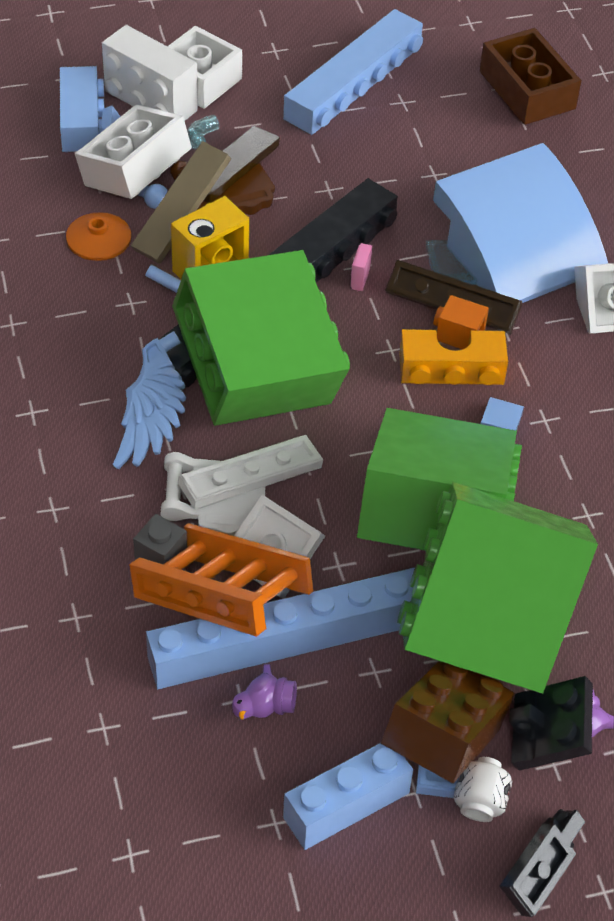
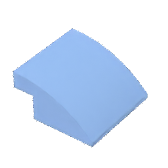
[433,143,608,303]

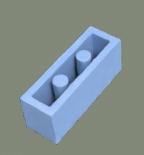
[60,66,105,152]
[283,743,413,850]

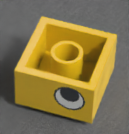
[171,196,249,279]

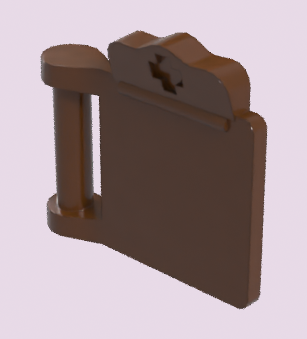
[170,161,275,215]

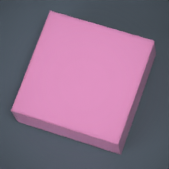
[350,243,372,291]

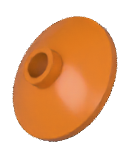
[66,212,131,261]

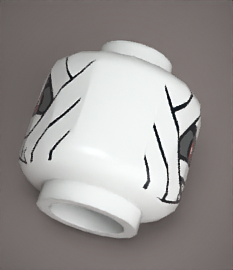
[454,757,512,822]

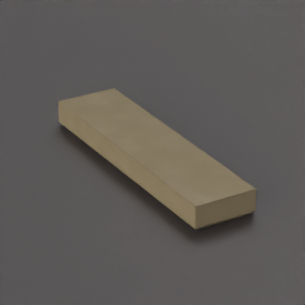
[131,141,231,264]

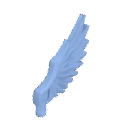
[113,331,186,469]

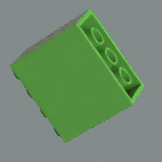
[172,250,350,426]
[357,408,522,550]
[397,482,598,694]

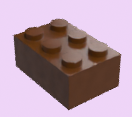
[479,28,582,125]
[381,661,515,783]

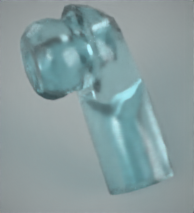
[187,115,219,149]

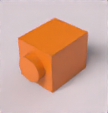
[433,295,489,349]

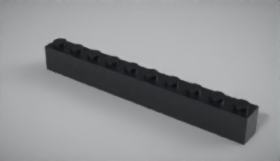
[158,178,398,390]

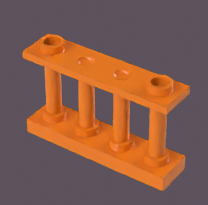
[129,523,313,637]

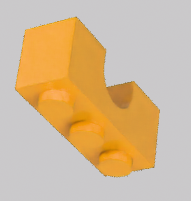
[399,329,508,385]

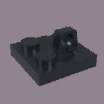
[509,676,593,771]

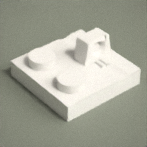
[234,495,325,599]

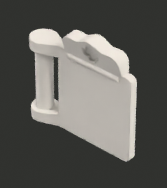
[160,452,265,536]

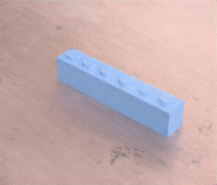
[283,9,423,135]

